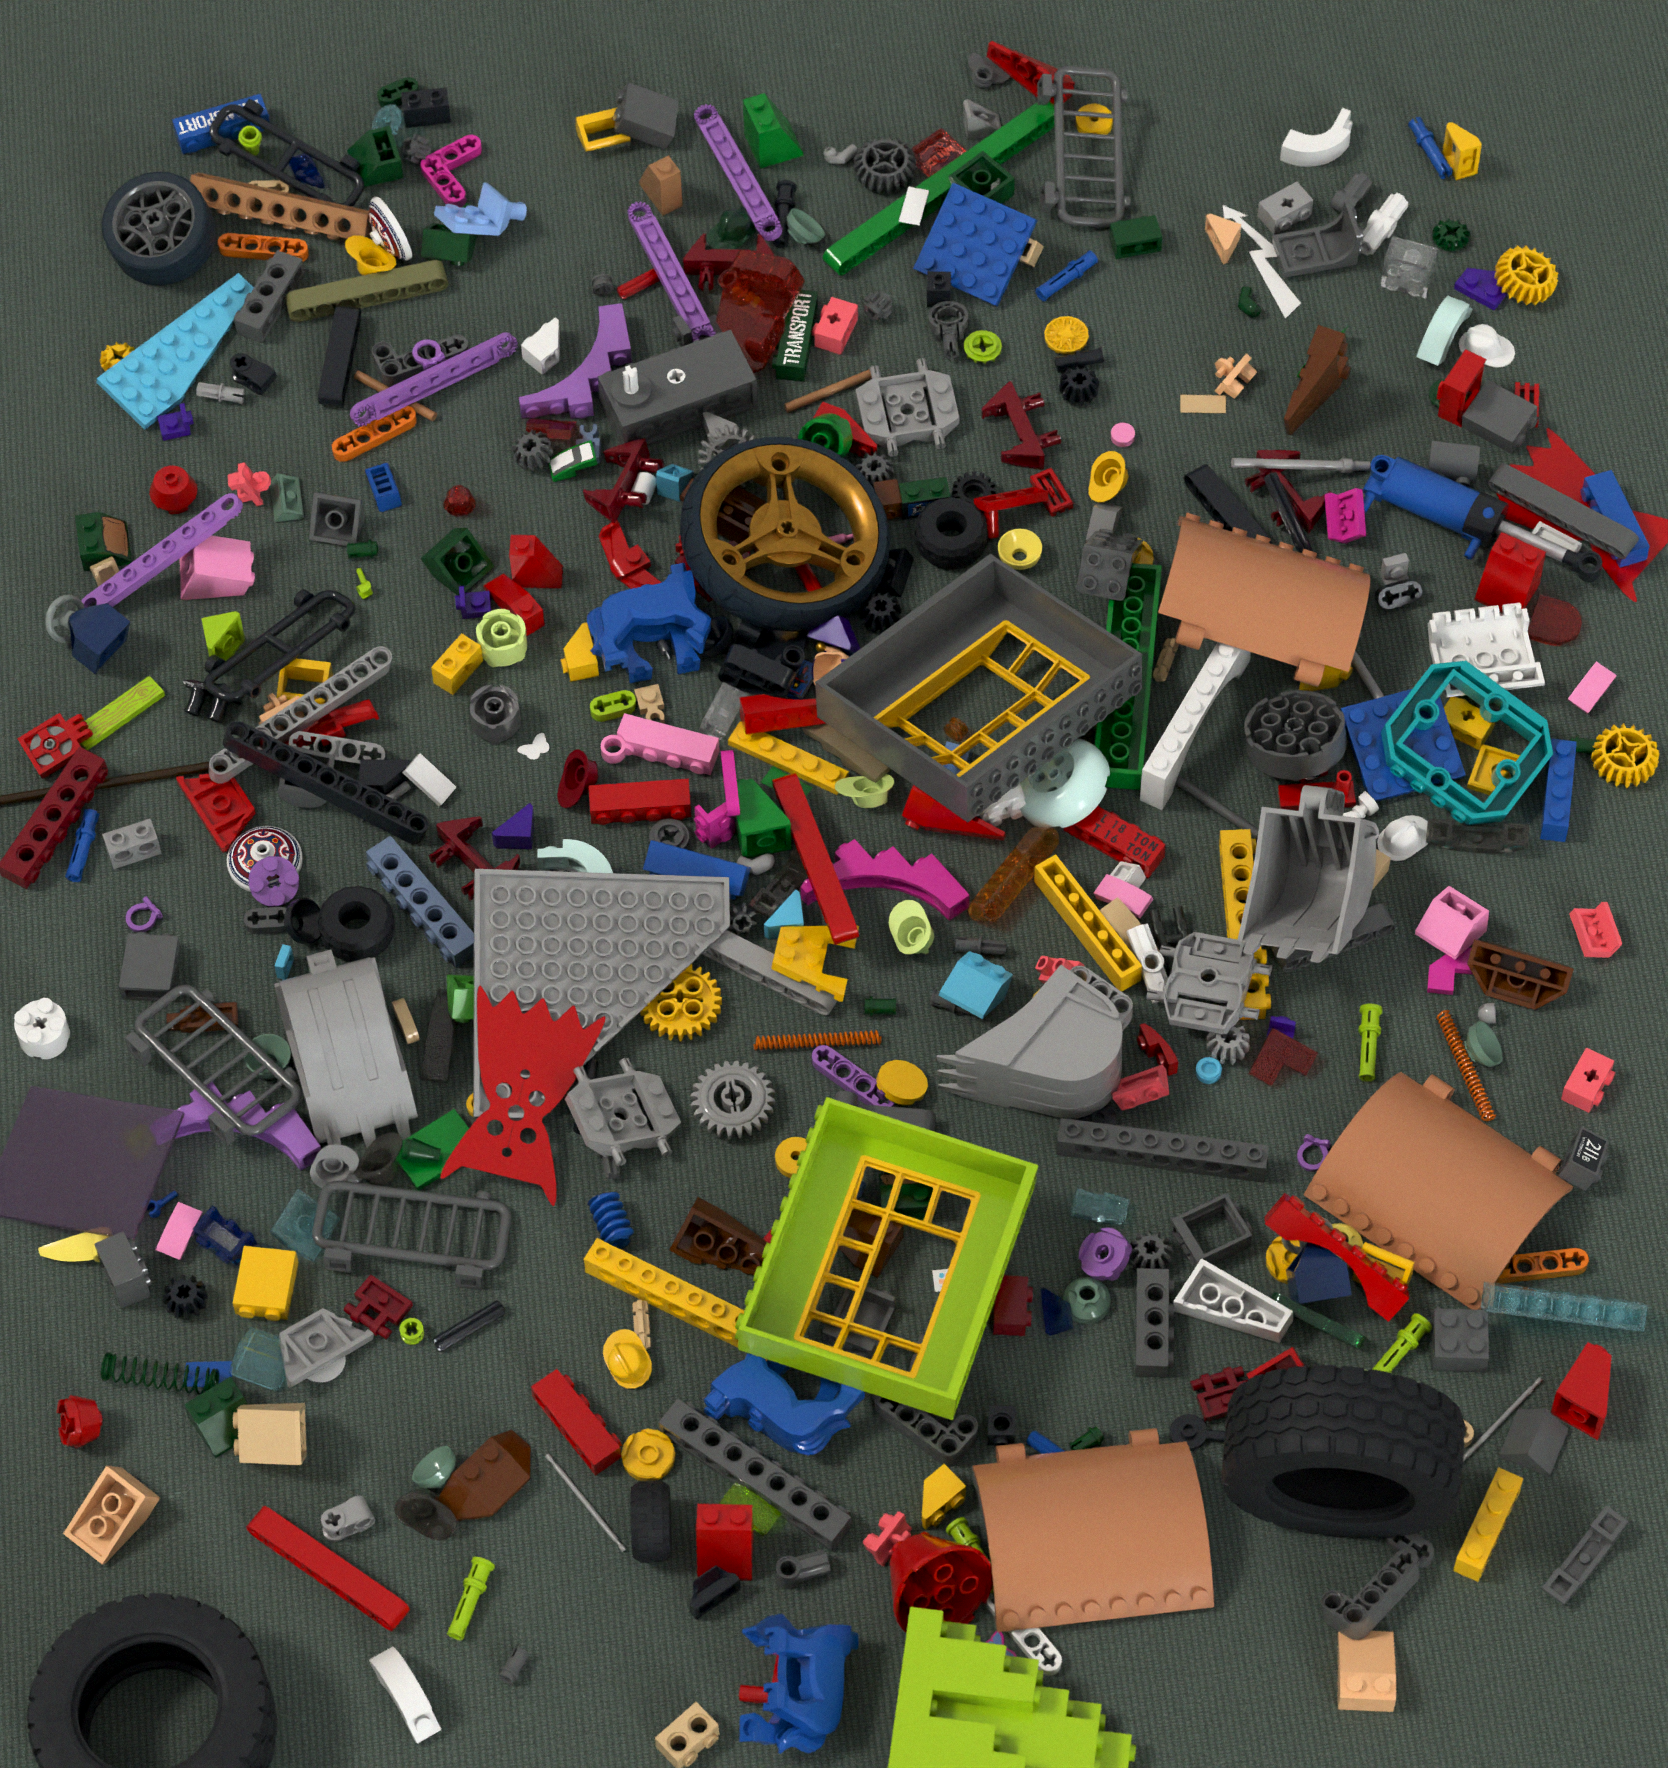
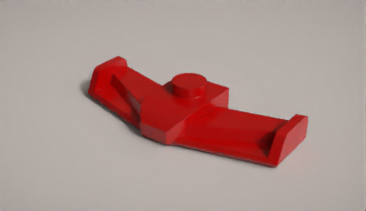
[598,520,662,589]
[285,699,379,748]

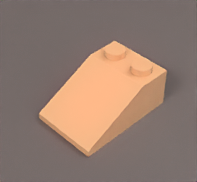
[63,1466,160,1565]
[1338,1631,1396,1712]

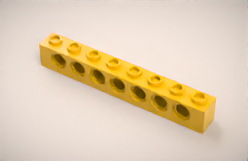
[1219,829,1271,1020]
[584,1238,768,1361]

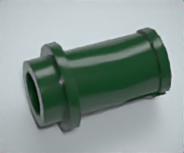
[347,539,378,559]
[1570,734,1601,754]
[864,996,896,1017]
[1069,1426,1105,1451]

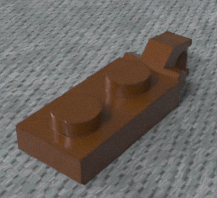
[166,1002,239,1033]

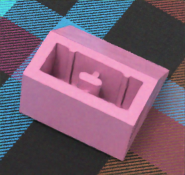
[1415,886,1489,959]

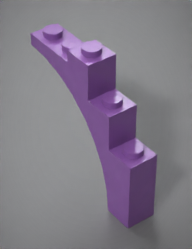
[519,303,632,419]
[150,1082,321,1171]

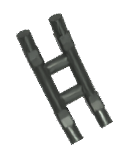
[1149,906,1210,982]

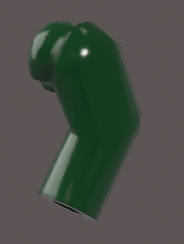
[1238,286,1261,318]

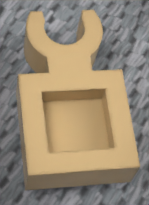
[634,684,665,724]

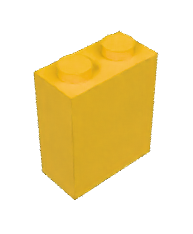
[233,1246,299,1321]

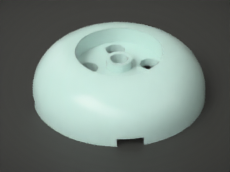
[1020,738,1110,829]

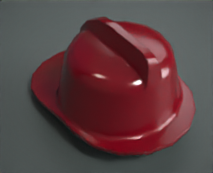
[557,749,598,808]

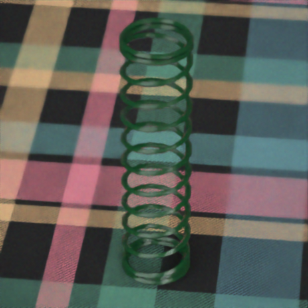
[100,1352,219,1395]

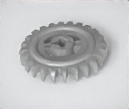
[690,1060,776,1140]

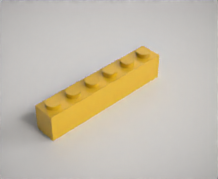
[1034,854,1142,992]

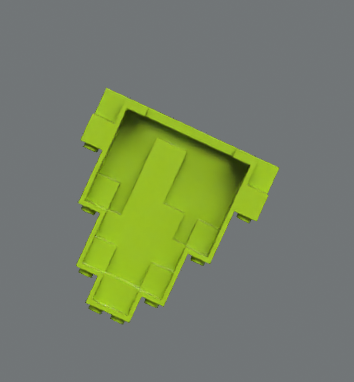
[888,1607,1136,1768]

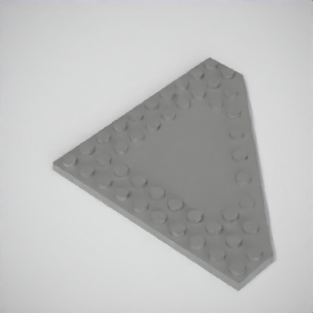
[473,869,730,1120]

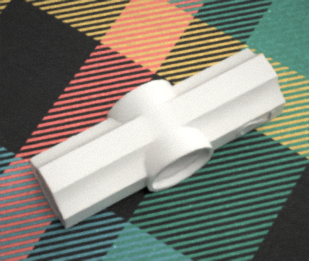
[1360,193,1408,255]
[1126,923,1168,1004]

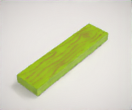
[80,676,165,751]

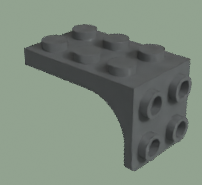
[1272,201,1363,278]
[1077,529,1143,601]

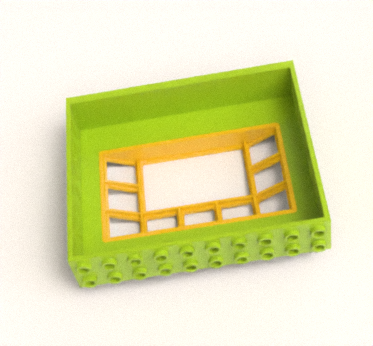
[735,1097,1038,1420]

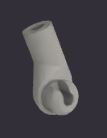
[824,144,858,164]
[737,853,775,875]

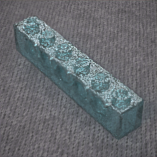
[1481,1282,1648,1332]

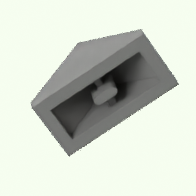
[963,99,1001,140]
[703,412,737,457]
[1086,502,1122,542]

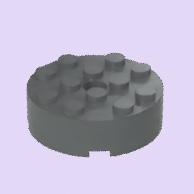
[1244,690,1347,781]

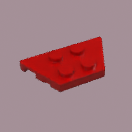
[176,774,256,853]

